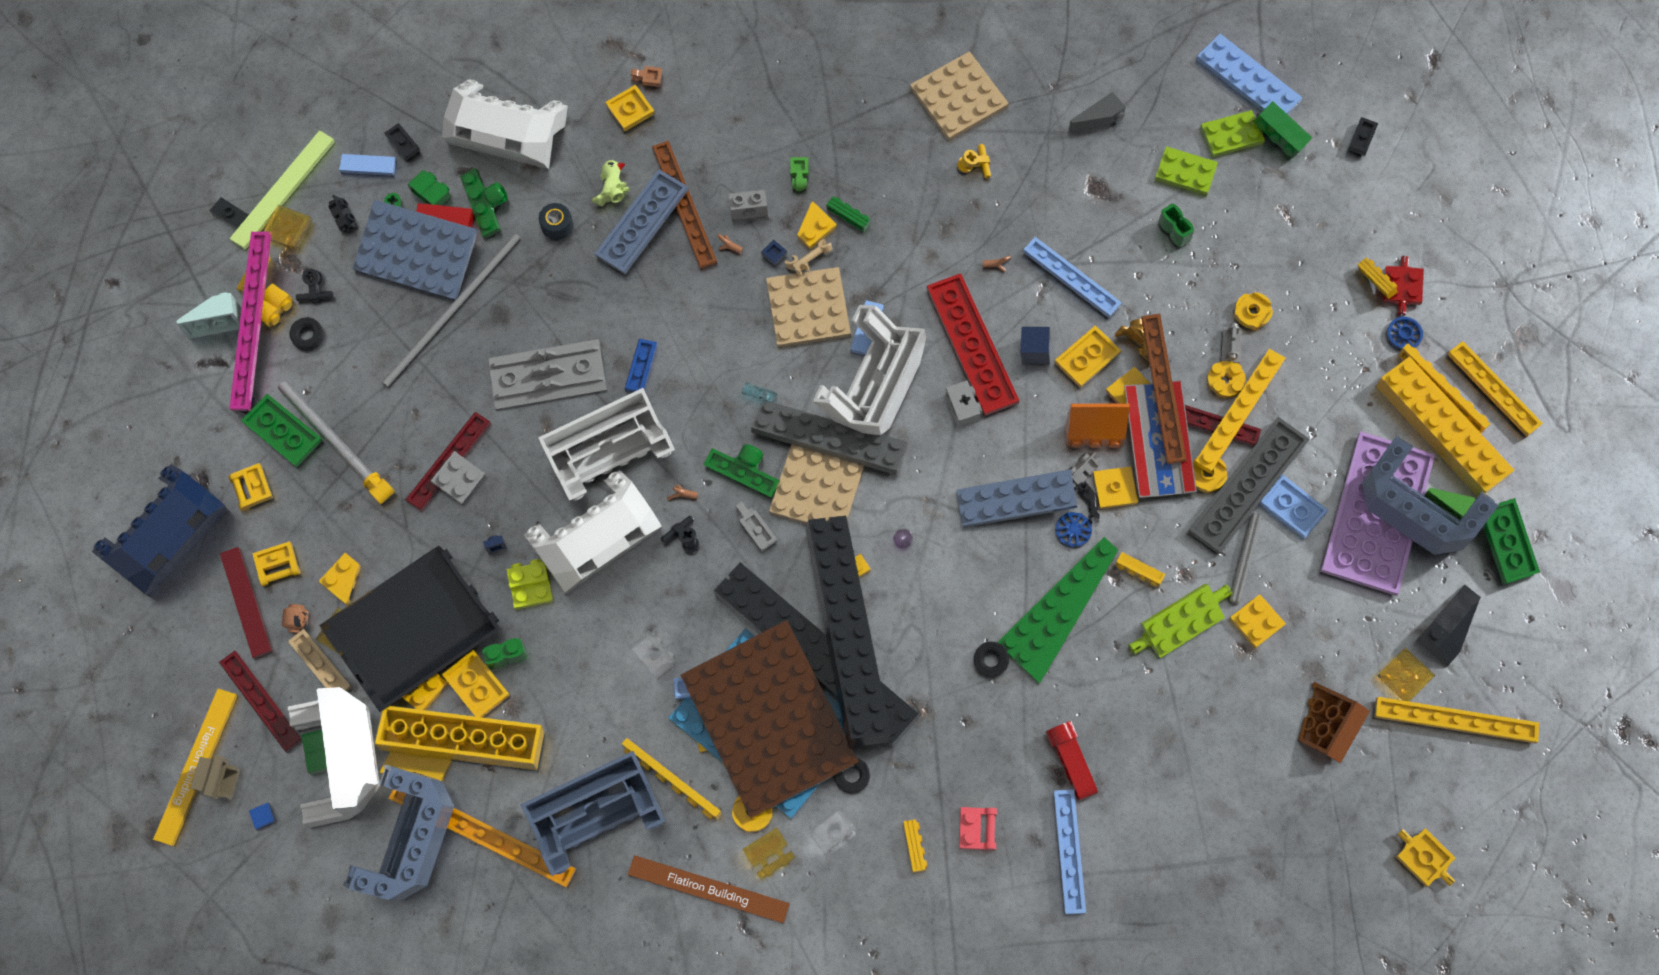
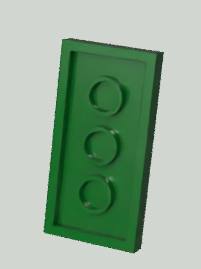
[241,394,323,468]
[1483,498,1540,584]

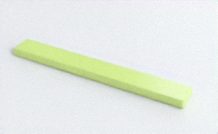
[229,130,335,250]

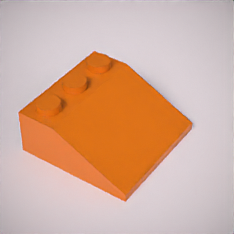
[1065,404,1130,448]

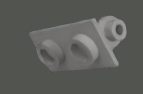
[1221,323,1242,363]
[1068,452,1100,489]

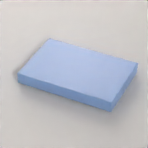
[1259,474,1329,540]

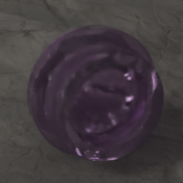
[893,529,913,548]

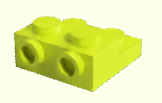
[507,559,554,610]

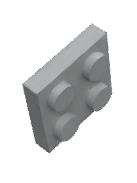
[431,451,485,505]

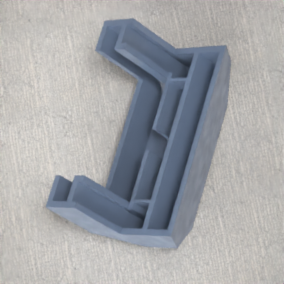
[1362,435,1499,555]
[520,751,665,876]
[343,764,454,901]

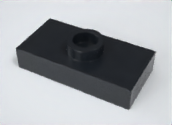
[1348,117,1378,156]
[384,123,420,160]
[209,197,249,230]

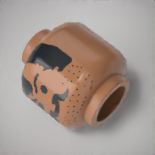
[282,604,309,633]

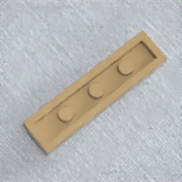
[288,629,352,692]

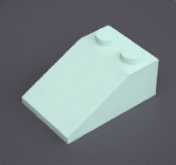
[177,293,242,339]

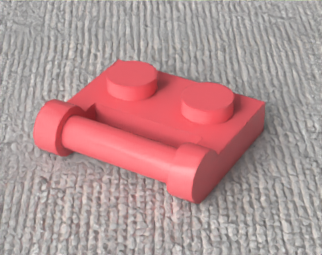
[959,807,997,850]

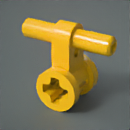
[957,144,991,179]

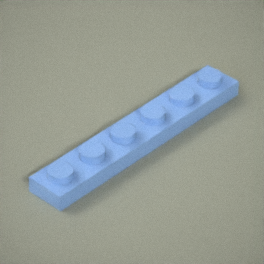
[1023,237,1122,318]
[1053,789,1086,915]

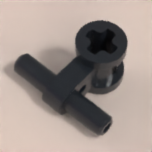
[296,269,334,302]
[661,516,700,553]

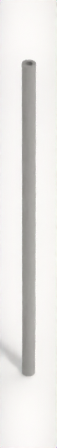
[382,234,520,387]

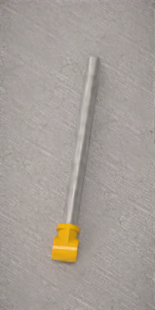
[278,381,395,505]

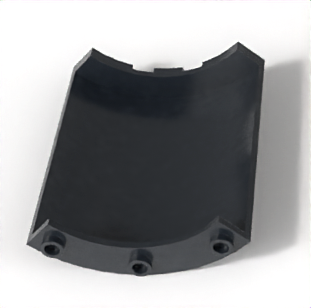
[319,545,500,712]

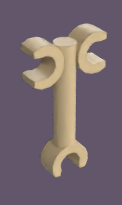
[784,239,833,276]

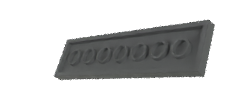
[751,400,907,475]
[1188,417,1309,554]

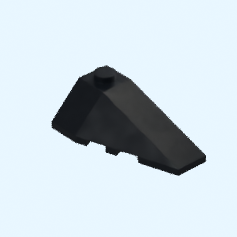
[1416,585,1481,667]

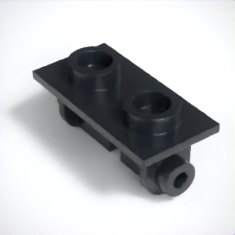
[328,195,358,233]

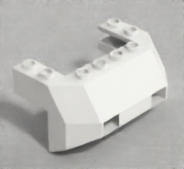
[442,79,568,169]
[813,305,926,435]
[538,388,675,501]
[524,470,662,594]
[288,687,380,828]

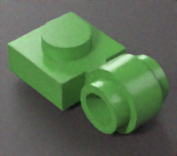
[790,157,809,191]

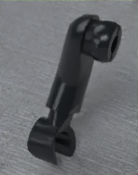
[1078,482,1100,524]

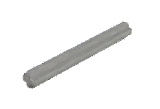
[1229,513,1262,604]

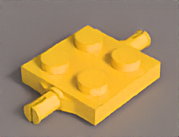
[1396,828,1456,887]

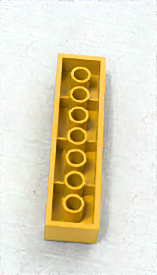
[1376,356,1515,497]
[375,706,545,770]

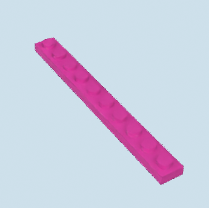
[229,232,272,411]

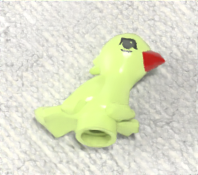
[592,160,629,206]

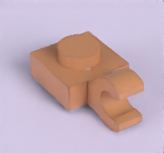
[631,66,662,87]

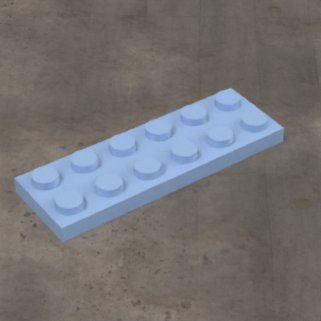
[1196,34,1302,114]

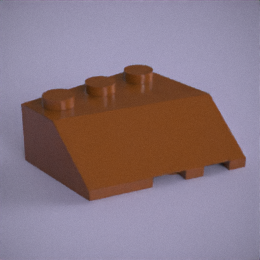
[1299,682,1370,764]

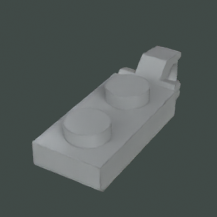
[736,502,777,552]

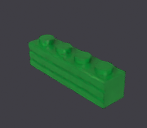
[826,196,870,232]

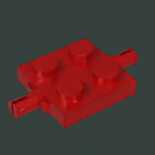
[1383,256,1424,316]

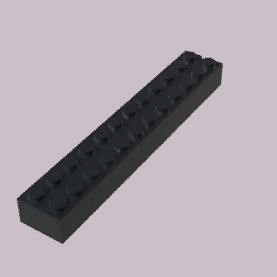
[806,516,891,748]
[714,562,919,748]

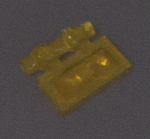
[742,827,795,879]

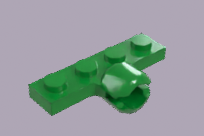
[460,168,508,239]
[703,444,780,498]

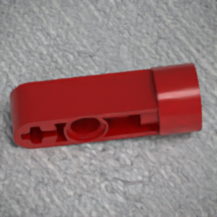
[1046,721,1098,801]

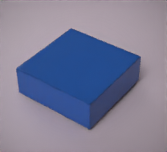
[249,803,276,830]

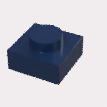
[761,239,787,266]
[483,535,507,554]

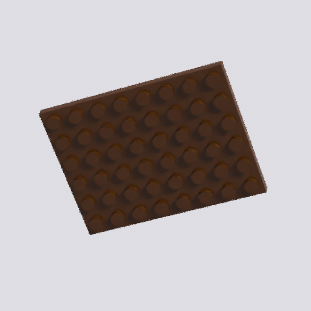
[681,620,860,819]

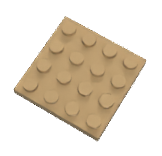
[910,51,1009,141]
[766,267,851,348]
[769,444,865,524]

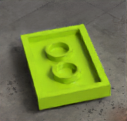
[1200,110,1265,158]
[1155,146,1218,196]

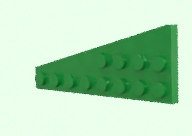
[997,537,1118,685]

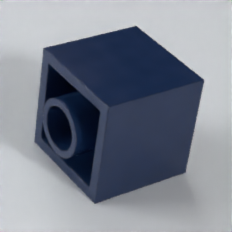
[1020,327,1051,364]

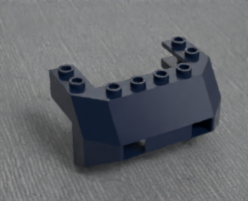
[92,464,227,597]

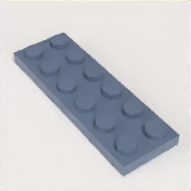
[595,169,689,274]
[957,469,1078,528]

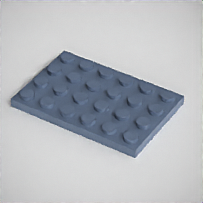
[352,200,479,300]

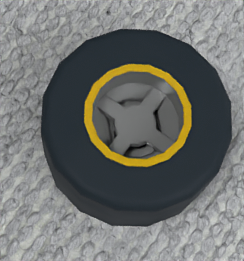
[538,203,573,239]

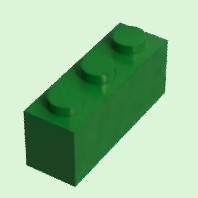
[1253,101,1312,158]

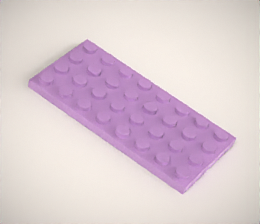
[1320,431,1435,596]

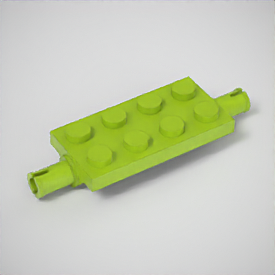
[1128,583,1232,658]

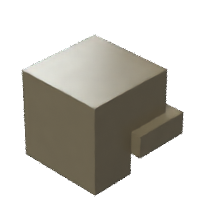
[190,755,240,800]

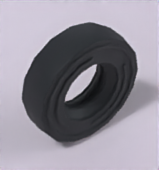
[289,317,324,351]
[974,641,1009,677]
[834,758,870,793]

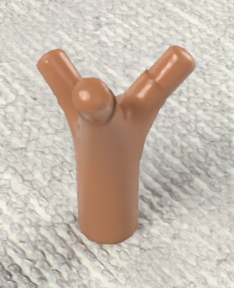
[717,234,743,254]
[983,256,1011,272]
[667,484,698,501]

